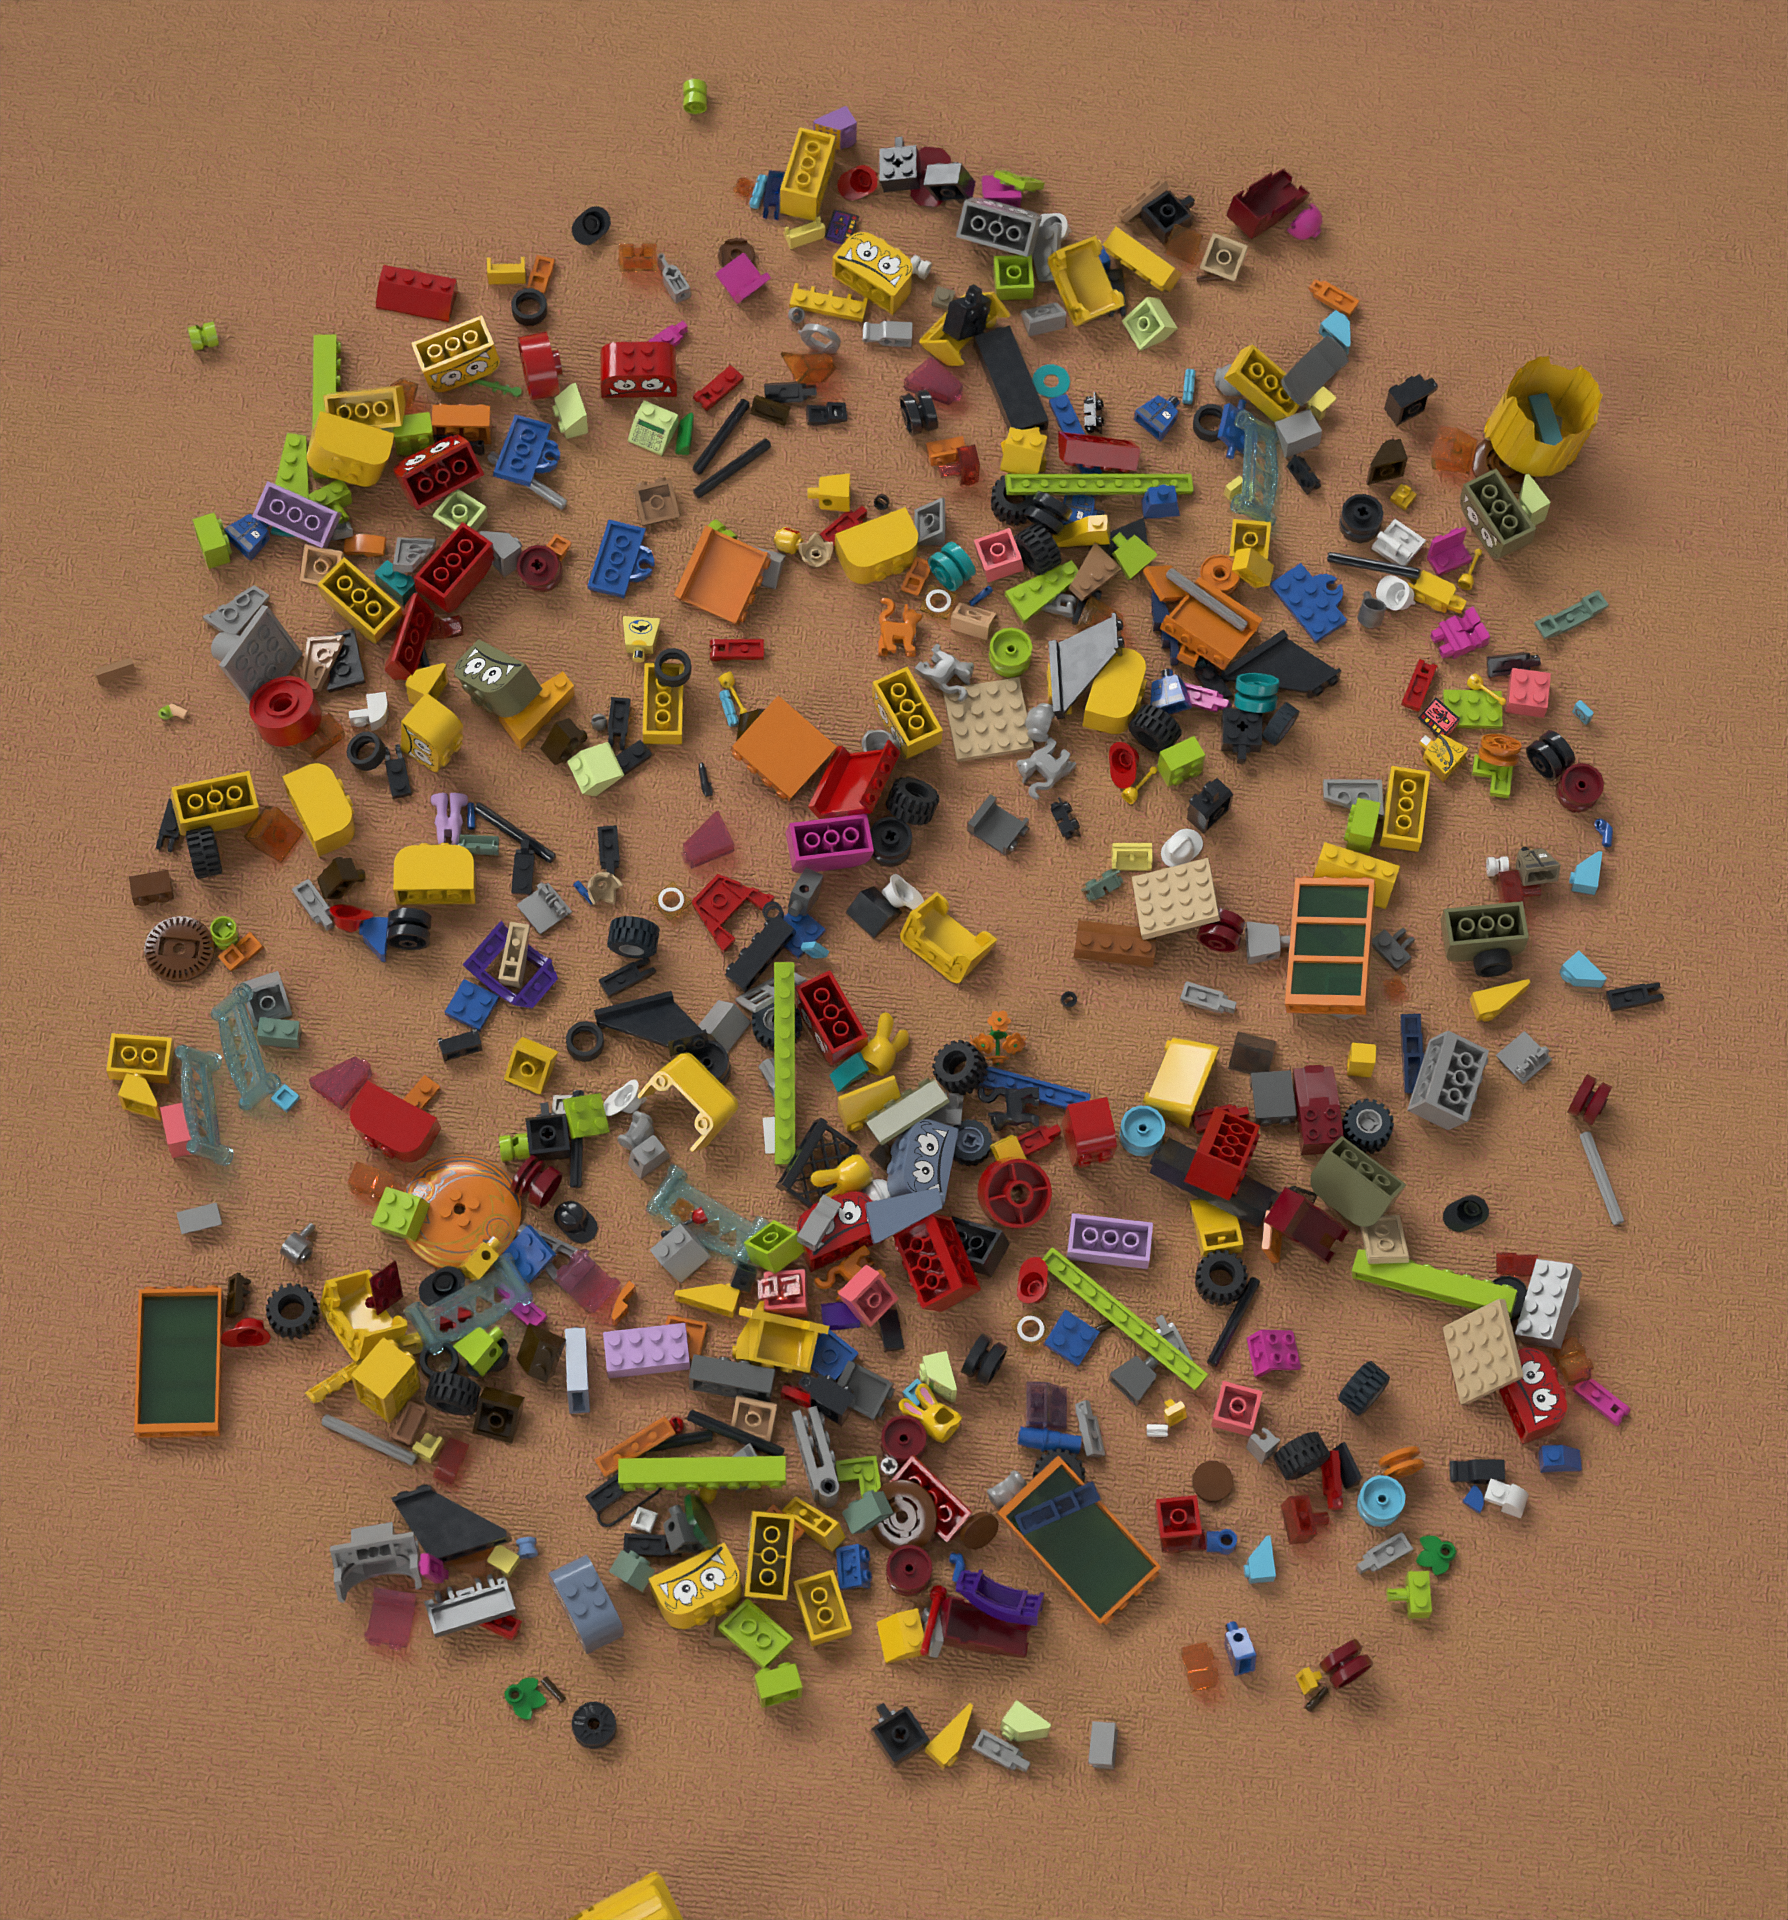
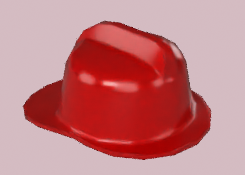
[837,165,878,201]
[1109,741,1139,789]
[329,904,374,933]
[1017,1257,1049,1304]
[220,1318,271,1348]

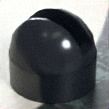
[874,494,890,510]
[1060,991,1077,1008]

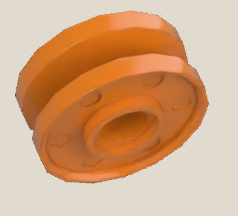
[1199,554,1240,596]
[1478,734,1522,767]
[1378,1446,1425,1480]

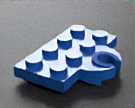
[493,414,560,487]
[587,519,655,598]
[1270,563,1347,644]

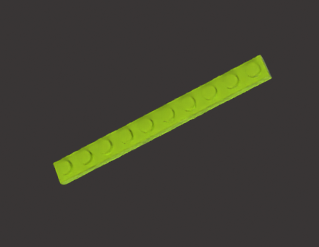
[1005,474,1193,495]
[774,962,795,1164]
[1042,1247,1209,1391]

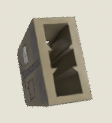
[1515,846,1561,886]

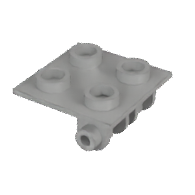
[516,882,572,934]
[1496,1031,1552,1084]
[922,1092,963,1125]

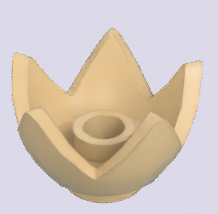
[799,532,833,567]
[587,872,623,905]

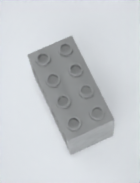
[1407,1031,1489,1130]

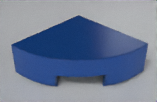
[1462,1484,1484,1514]

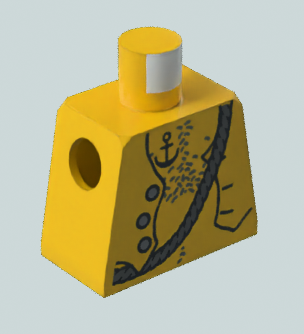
[1419,734,1469,782]
[457,1236,502,1282]

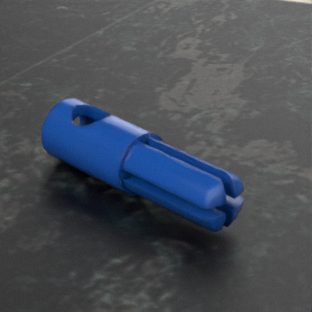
[969,585,993,606]
[467,802,475,830]
[573,880,593,905]

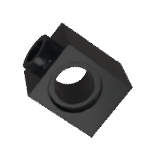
[730,1260,757,1293]

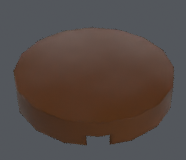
[718,238,755,268]
[1192,1461,1233,1502]
[960,1512,999,1550]

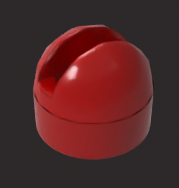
[669,1417,684,1434]

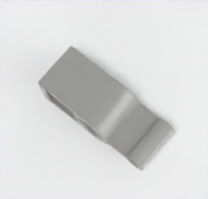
[657,253,691,304]
[862,321,913,347]
[797,1194,841,1251]

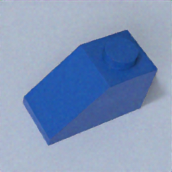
[359,917,389,962]
[1538,1445,1582,1473]

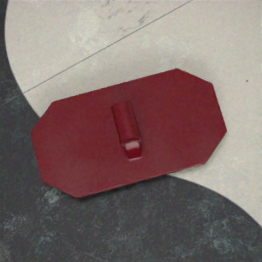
[910,146,951,207]

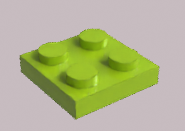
[563,1093,610,1139]

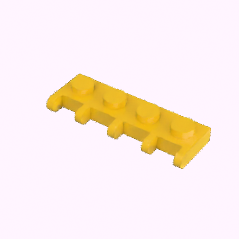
[789,283,868,322]
[305,1359,364,1404]

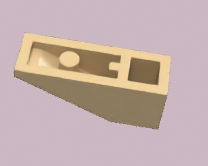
[498,922,530,988]

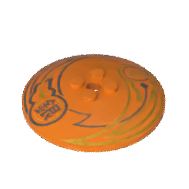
[404,1155,522,1269]

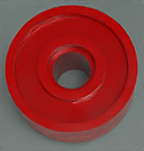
[517,332,563,401]
[249,676,322,747]
[977,1157,1052,1228]

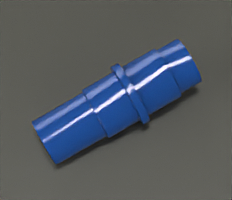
[1017,1426,1082,1455]

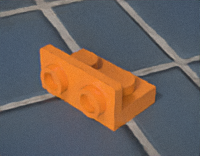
[926,436,968,466]

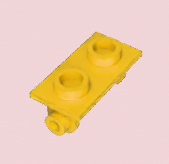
[395,1332,423,1355]

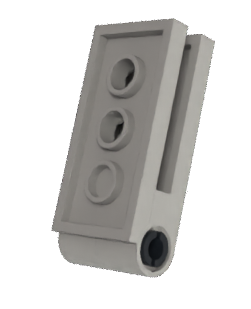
[792,1406,839,1508]

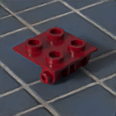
[365,1260,404,1315]

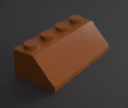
[1074,920,1156,967]

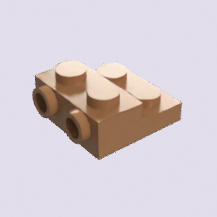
[633,477,680,526]

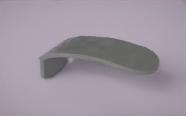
[1281,335,1349,406]

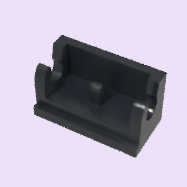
[438,1028,483,1062]

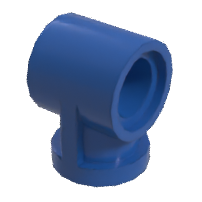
[1206,1529,1237,1555]

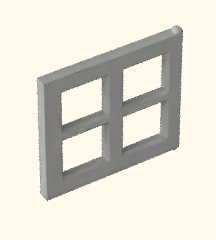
[735,972,807,1013]

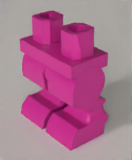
[1430,606,1490,659]

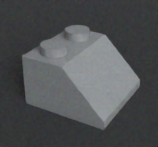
[479,531,522,577]
[240,971,292,1027]
[650,1223,712,1283]

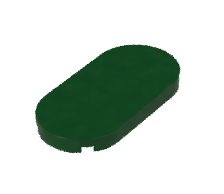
[684,1492,717,1550]

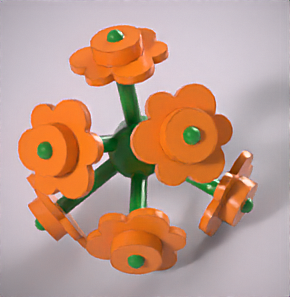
[969,1010,1026,1065]

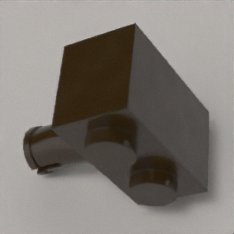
[540,718,588,765]
[317,857,366,899]

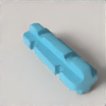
[749,174,768,209]
[1182,369,1196,405]
[719,690,739,727]

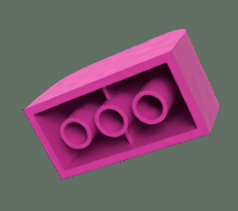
[785,814,874,873]

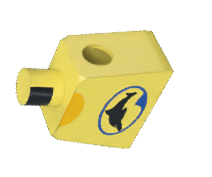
[623,616,660,662]

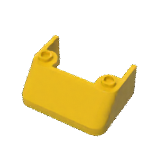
[919,292,1010,366]
[637,1053,738,1152]

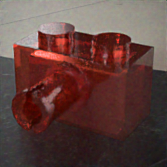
[939,444,980,486]
[1496,870,1541,908]
[1280,1495,1329,1544]

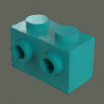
[374,560,417,606]

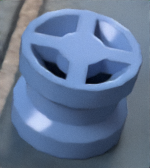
[516,1537,538,1559]

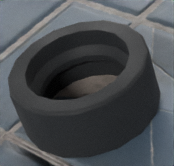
[511,288,547,326]
[1193,404,1224,442]
[654,648,692,688]
[346,732,386,771]
[1473,948,1513,977]
[566,1021,604,1062]
[419,1340,459,1379]

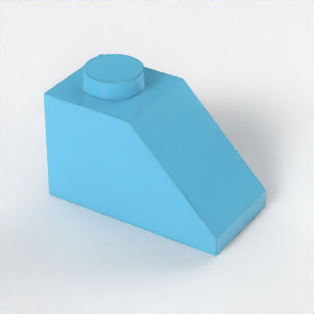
[1319,310,1351,355]
[1569,851,1602,895]
[1559,951,1607,988]
[1244,1536,1276,1584]

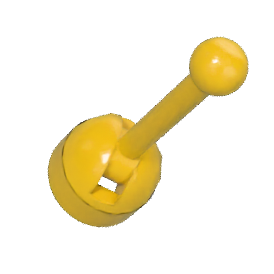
[1457,549,1482,590]
[718,672,748,714]
[1467,673,1507,705]
[1121,766,1157,804]
[697,1487,717,1504]

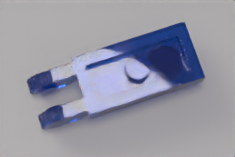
[763,170,785,220]

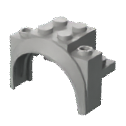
[330,1522,422,1603]

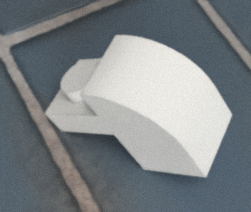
[349,692,389,731]
[1483,1479,1529,1518]

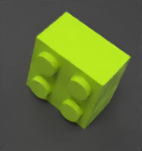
[993,255,1034,300]
[393,412,434,456]
[192,512,232,569]
[1157,736,1205,787]
[1344,798,1381,853]
[371,1187,430,1242]
[744,1220,804,1274]
[755,1662,802,1708]

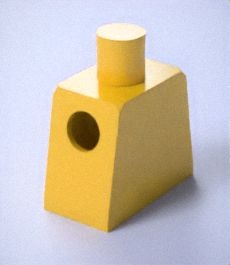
[807,474,851,512]

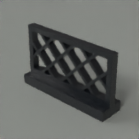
[775,1117,858,1208]

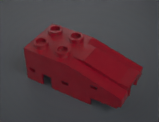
[1226,168,1310,240]
[1293,1065,1343,1155]
[1263,1187,1350,1265]
[939,1596,1031,1658]

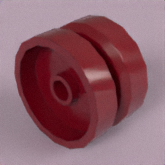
[517,545,563,593]
[1556,763,1604,813]
[1196,908,1246,953]
[1567,1074,1612,1125]
[880,1415,927,1467]
[886,1545,932,1597]
[1319,1639,1374,1690]

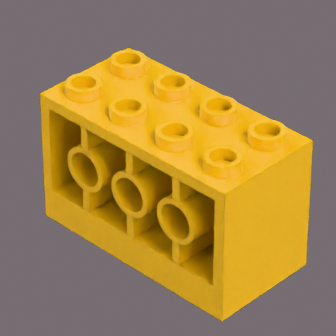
[780,127,836,221]
[351,1337,421,1424]

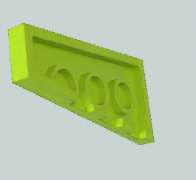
[275,433,309,498]
[1005,560,1079,624]

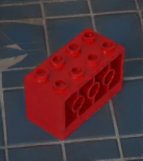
[1184,1107,1261,1200]
[893,1213,981,1312]

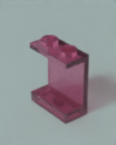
[554,1249,621,1313]
[364,1587,417,1650]

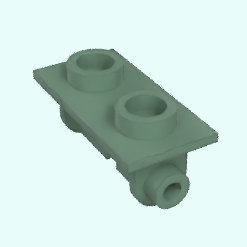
[458,834,499,855]
[1081,869,1123,901]

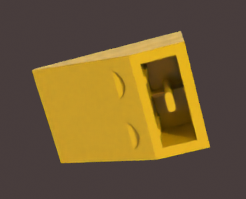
[1190,1199,1244,1258]

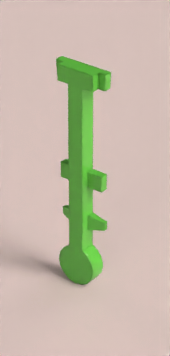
[468,379,522,397]

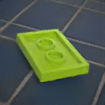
[1443,689,1503,729]
[718,1598,793,1669]

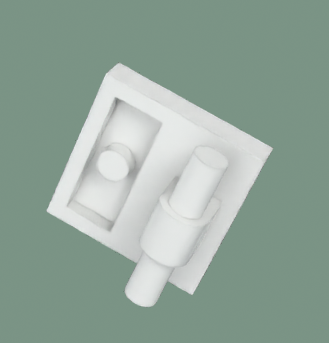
[1372,519,1426,566]

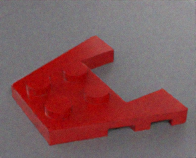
[691,874,775,953]

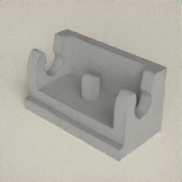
[177,1203,222,1235]
[1246,1428,1281,1465]
[1088,1721,1118,1770]

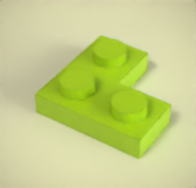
[994,170,1045,192]
[1472,755,1513,799]
[835,1455,881,1499]

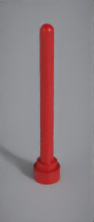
[920,1585,947,1656]

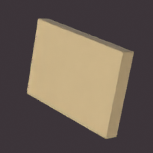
[1360,1215,1409,1264]

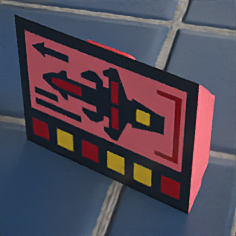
[1418,697,1460,736]

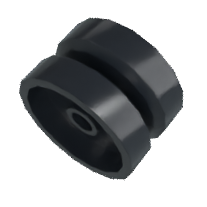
[899,389,938,436]
[1023,491,1073,536]
[1339,494,1384,543]
[1526,730,1576,781]
[870,816,912,867]
[386,908,432,950]
[687,1040,732,1085]
[961,1333,1008,1386]

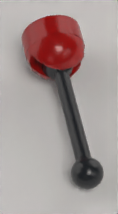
[661,1207,708,1238]

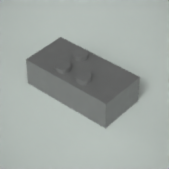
[689,1354,775,1403]

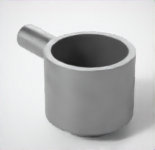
[1357,591,1386,628]
[280,1223,315,1265]

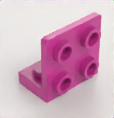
[982,175,1021,208]
[715,253,771,304]
[1427,527,1472,577]
[1247,1329,1301,1377]

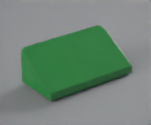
[675,413,694,456]

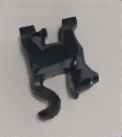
[977,1087,1039,1132]

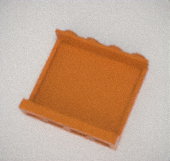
[674,525,772,626]
[1160,577,1263,671]
[730,695,837,802]

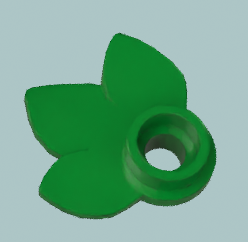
[1416,1535,1456,1575]
[504,1677,546,1720]

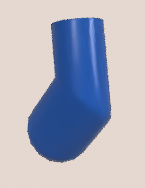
[1594,818,1613,847]
[949,1552,966,1582]

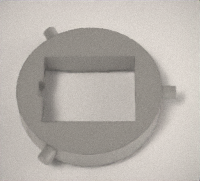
[798,324,841,354]

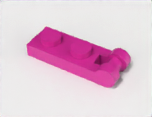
[1572,1373,1631,1426]

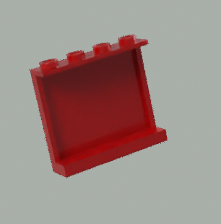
[808,740,901,819]

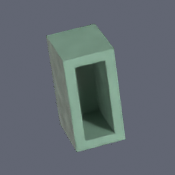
[257,1017,302,1048]
[842,1490,894,1534]
[609,1550,655,1592]

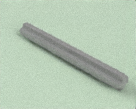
[488,451,567,509]
[1166,568,1247,631]
[1580,1132,1624,1225]
[321,1414,417,1465]

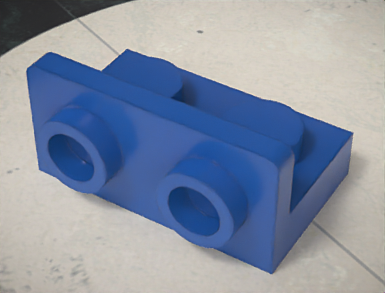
[836,1544,872,1590]

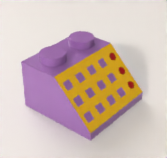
[813,106,857,150]

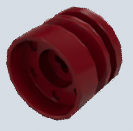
[510,1155,563,1209]

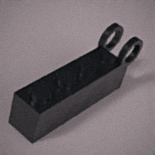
[725,901,796,993]

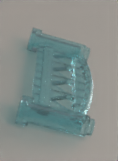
[1230,410,1279,526]
[210,983,282,1111]
[175,1045,233,1166]
[646,1164,770,1266]
[403,1252,534,1355]

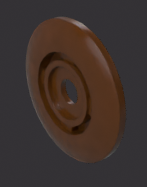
[1471,439,1535,494]
[144,916,215,982]
[871,1480,937,1551]

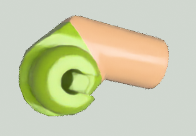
[158,704,189,720]

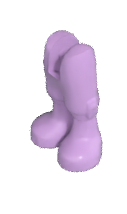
[431,793,468,845]

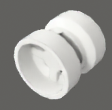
[910,255,932,280]
[1486,856,1509,876]

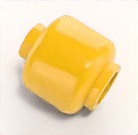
[774,527,804,554]

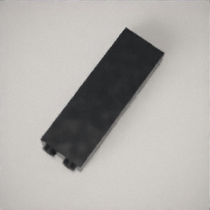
[974,325,1049,432]
[1149,1137,1278,1227]

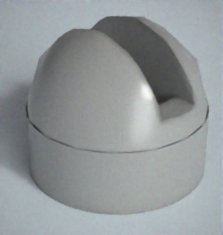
[788,307,805,323]
[591,714,607,731]

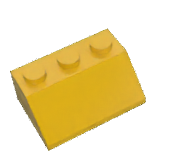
[837,1075,901,1132]

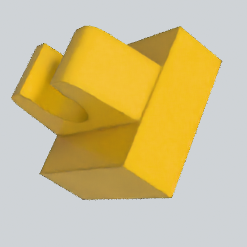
[1389,484,1417,511]
[1163,1399,1187,1427]
[1295,1667,1323,1695]

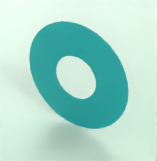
[1032,364,1070,397]

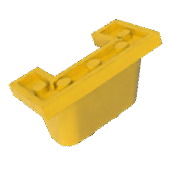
[738,1307,829,1373]

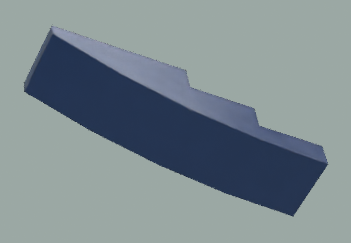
[1151,588,1179,666]
[1400,1014,1424,1093]
[1014,1481,1102,1535]

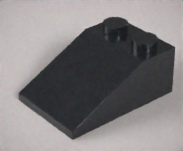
[952,1216,1010,1277]

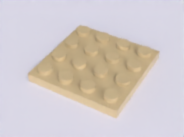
[942,677,1034,762]
[1132,858,1220,940]
[1442,1299,1524,1405]

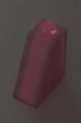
[904,356,963,405]
[681,811,734,869]
[309,1056,373,1110]

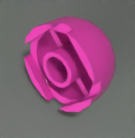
[1287,203,1323,240]

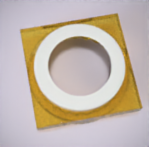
[920,585,957,620]
[650,881,691,921]
[1010,1310,1050,1350]

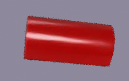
[479,1615,522,1641]

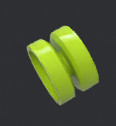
[989,627,1032,678]

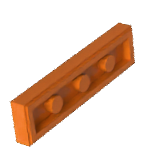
[594,1415,676,1477]

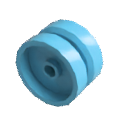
[1119,1105,1165,1157]
[1357,1475,1405,1527]

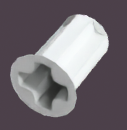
[1147,1424,1168,1439]
[881,1457,897,1476]

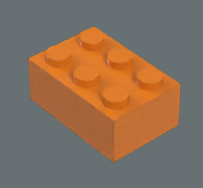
[432,403,492,444]

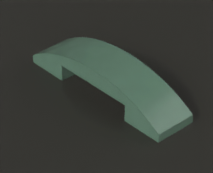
[1534,590,1609,639]

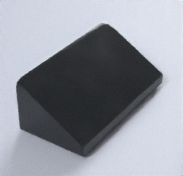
[878,1309,904,1352]
[1333,1442,1362,1489]

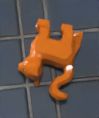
[878,598,922,657]
[814,1245,886,1304]

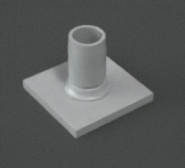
[211,605,303,704]

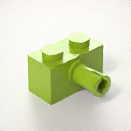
[308,479,353,524]
[1386,1571,1432,1619]

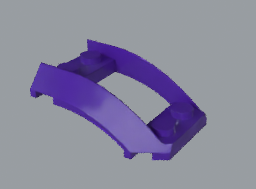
[463,921,558,1009]
[956,1569,1044,1626]

